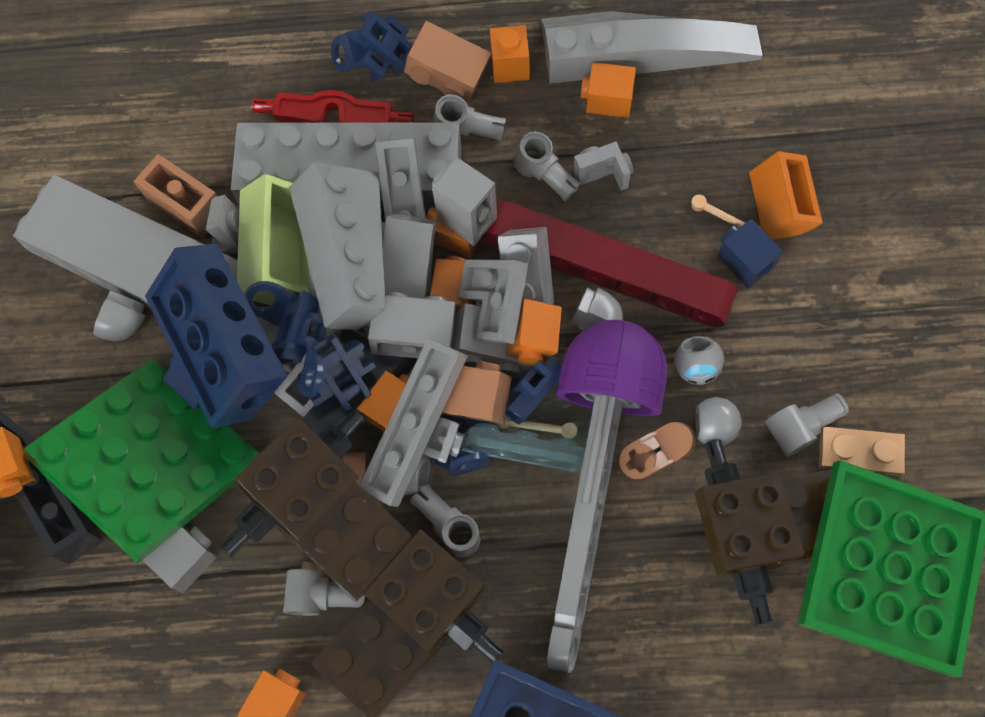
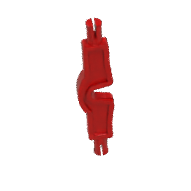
[252,90,414,123]

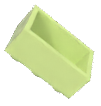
[237,174,309,305]

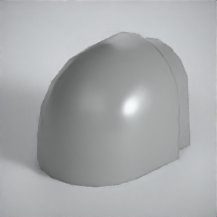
[571,287,623,331]
[93,291,146,342]

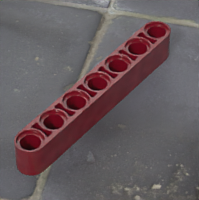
[480,199,738,328]

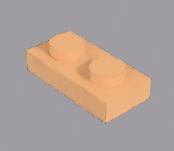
[819,427,905,477]

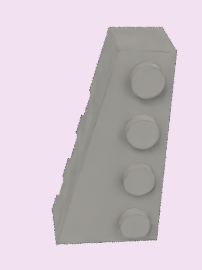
[289,162,386,330]

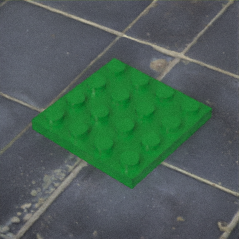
[24,358,259,564]
[797,460,985,677]

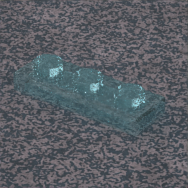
[460,423,586,472]

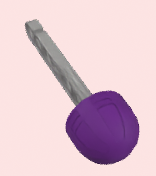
[547,320,667,673]

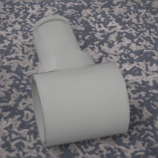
[432,94,506,141]
[513,132,581,201]
[765,393,849,457]
[410,484,481,558]
[283,569,366,616]

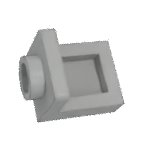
[573,142,634,191]
[206,195,239,255]
[423,417,465,463]

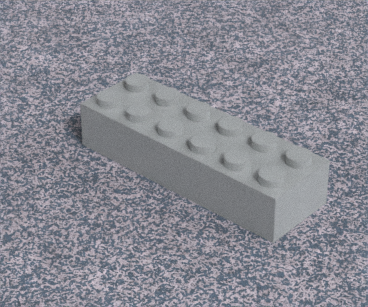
[231,123,462,210]

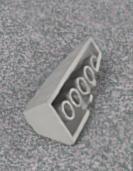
[541,11,763,84]

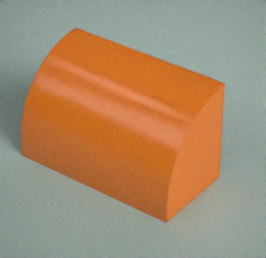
[749,151,823,239]

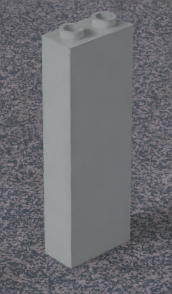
[13,174,238,310]

